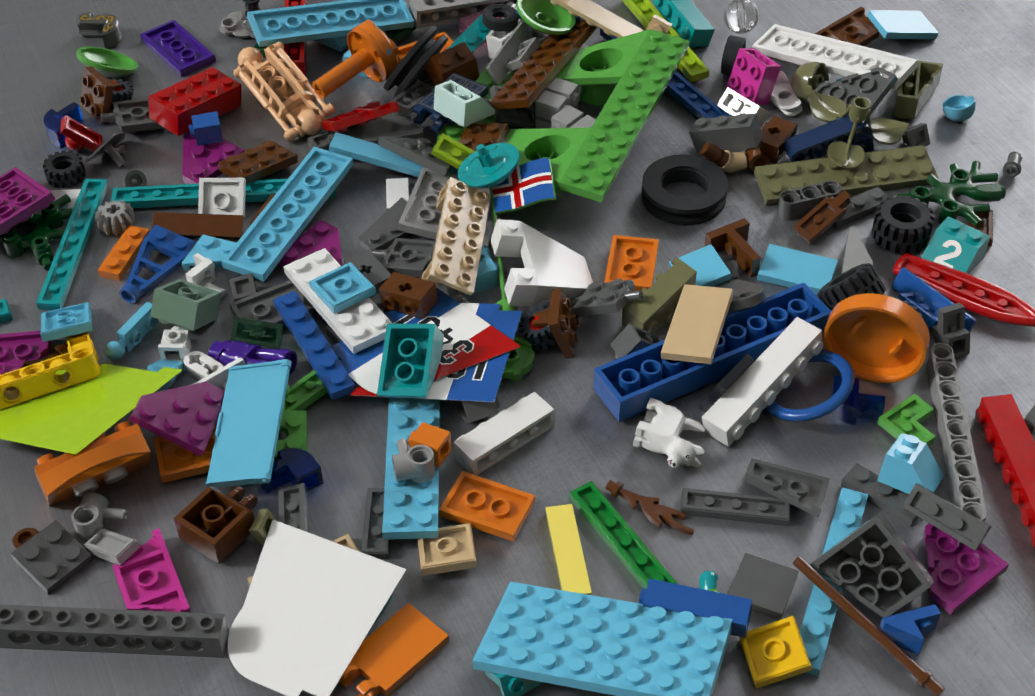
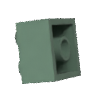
[150,279,221,331]

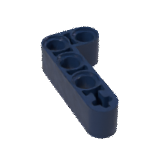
[783,115,874,162]

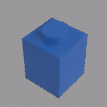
[189,111,223,146]

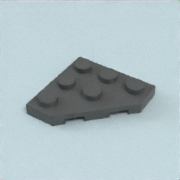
[807,67,898,120]

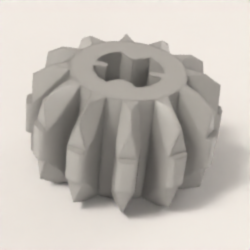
[95,199,136,236]

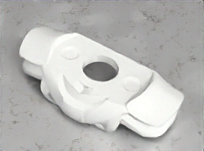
[770,71,802,116]

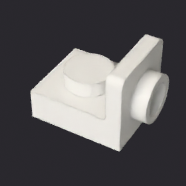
[186,253,216,286]

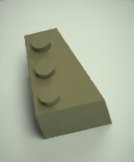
[893,60,943,119]
[622,257,697,334]

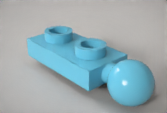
[105,302,159,360]

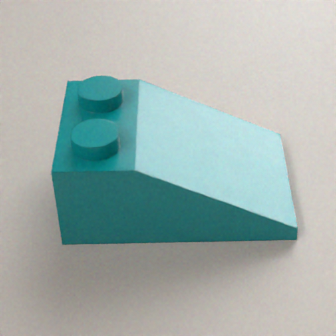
[377,324,444,398]

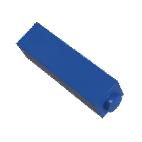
[639,579,752,638]

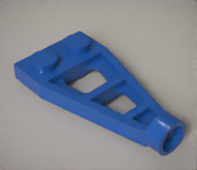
[119,225,196,304]

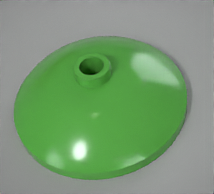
[516,0,575,35]
[76,46,139,79]

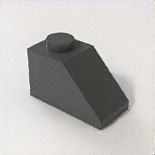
[610,323,661,359]

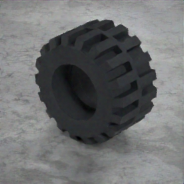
[872,195,935,255]
[817,263,886,311]

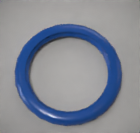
[764,350,855,422]

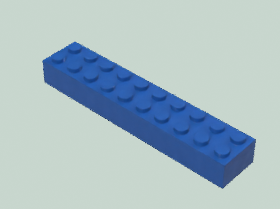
[593,283,831,422]

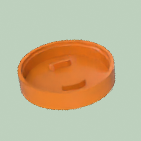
[823,293,930,383]

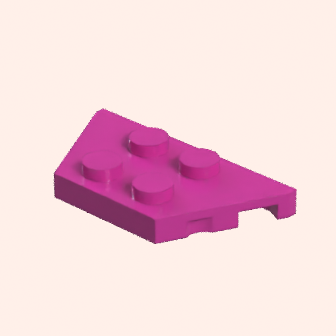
[112,528,191,612]

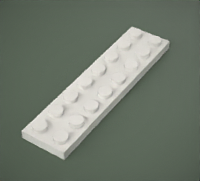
[752,24,918,90]

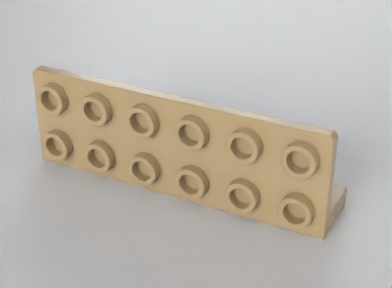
[550,0,672,38]
[421,177,491,295]

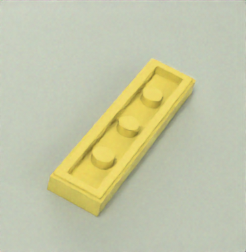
[545,504,592,595]

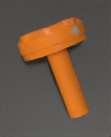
[312,19,399,99]

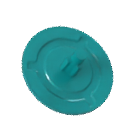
[458,143,520,188]

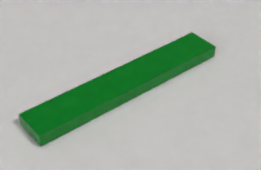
[569,481,678,589]

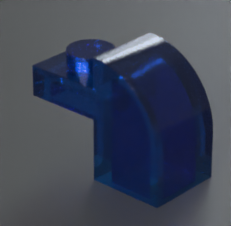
[43,102,84,149]
[830,376,885,425]
[261,448,324,493]

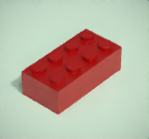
[148,67,242,136]

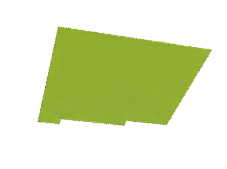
[0,363,182,455]

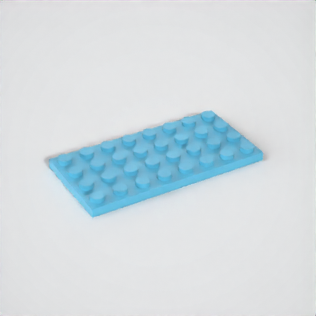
[472,582,732,696]

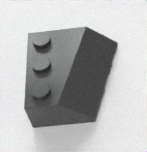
[810,511,934,618]

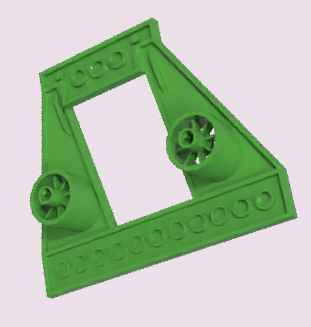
[437,29,689,203]

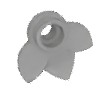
[219,11,251,38]

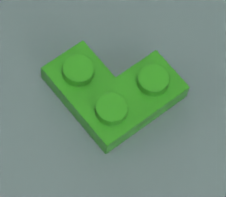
[877,394,936,447]

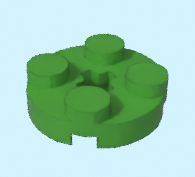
[502,336,535,381]

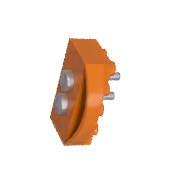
[34,421,151,506]

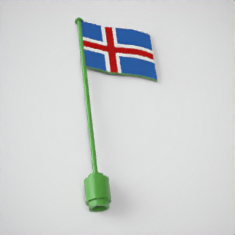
[489,158,556,331]

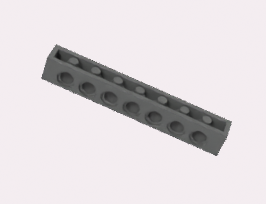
[0,605,229,658]

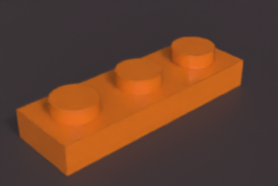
[97,225,150,281]

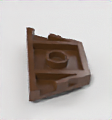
[815,7,880,46]

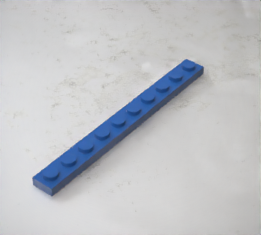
[600,28,729,119]

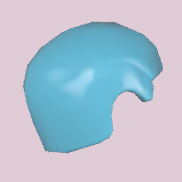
[943,95,976,122]

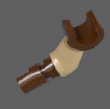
[700,142,771,173]

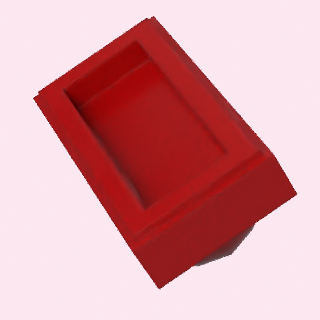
[60,115,103,152]

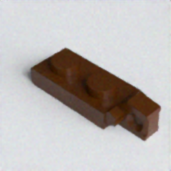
[793,190,851,244]

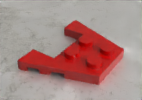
[321,101,400,133]

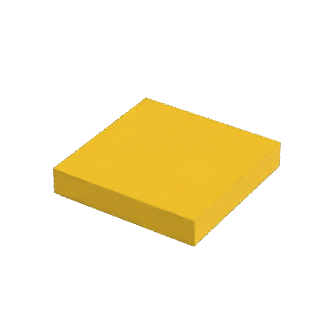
[739,616,813,689]

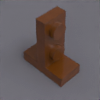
[705,218,761,277]

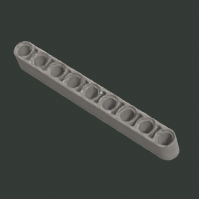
[926,343,987,522]

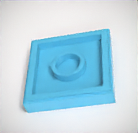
[669,244,732,287]
[309,262,376,314]

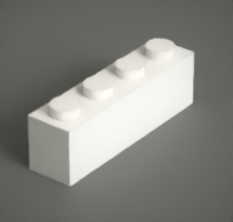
[453,392,554,475]

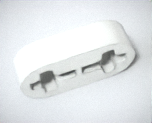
[183,351,223,380]

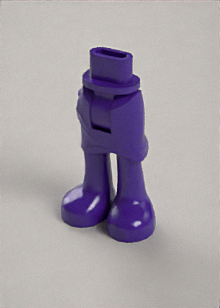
[208,340,297,374]

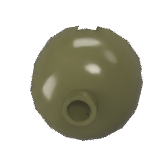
[791,62,829,104]

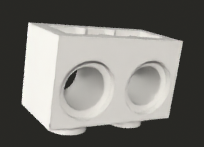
[717,87,770,127]

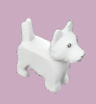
[633,398,705,468]

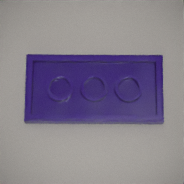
[140,20,216,77]

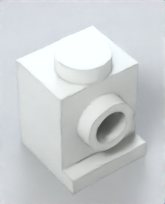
[158,326,192,361]

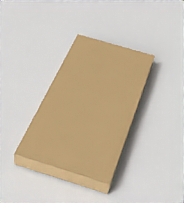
[661,284,733,364]

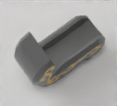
[76,12,122,49]

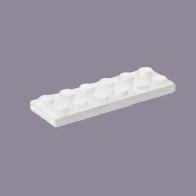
[283,248,393,354]

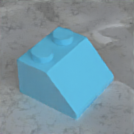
[877,433,944,494]

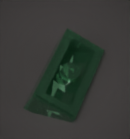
[230,317,283,349]

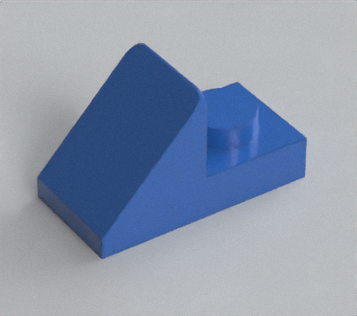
[879,604,941,655]

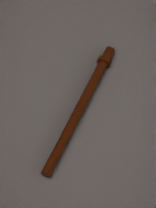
[792,556,945,696]

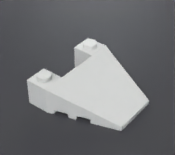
[490,219,593,307]

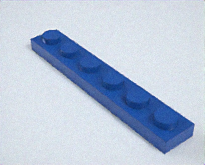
[273,291,355,400]

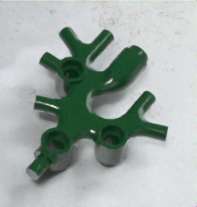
[897,161,1006,228]
[0,194,73,271]

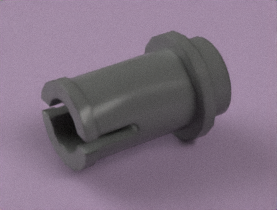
[1003,151,1023,177]

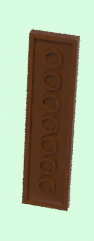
[489,20,597,110]

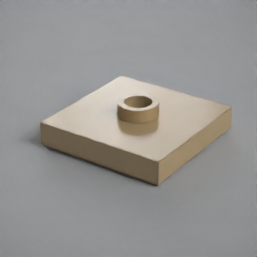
[418,523,477,576]

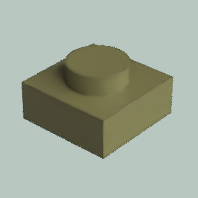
[249,509,278,547]

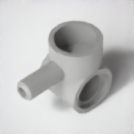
[392,439,435,483]
[71,493,128,542]

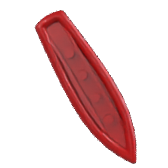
[893,253,1035,327]

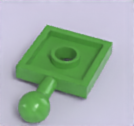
[274,384,307,462]

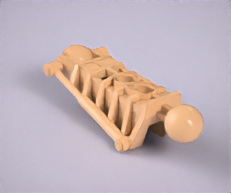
[233,42,336,142]

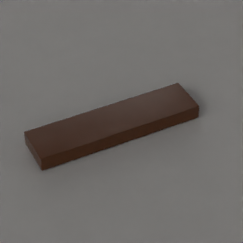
[152,212,245,239]

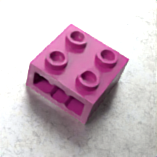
[727,48,782,105]

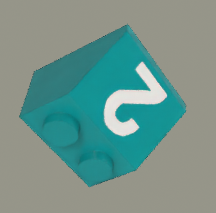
[921,216,990,274]

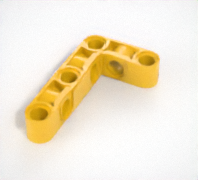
[0,332,101,410]

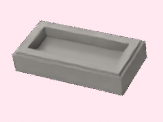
[83,528,140,566]

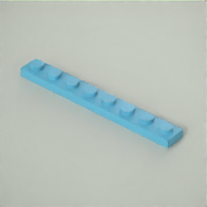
[800,487,869,676]

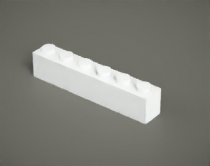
[702,317,823,447]

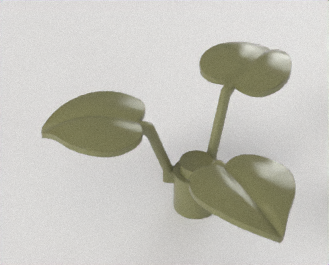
[810,90,909,169]

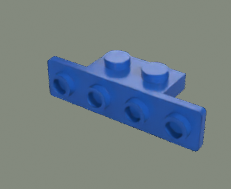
[891,268,976,332]

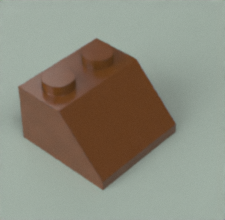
[425,42,479,86]

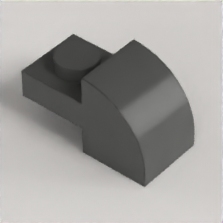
[932,303,970,358]

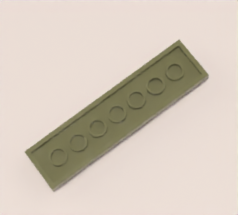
[754,145,938,206]

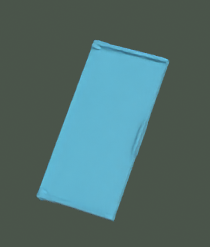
[206,359,291,488]

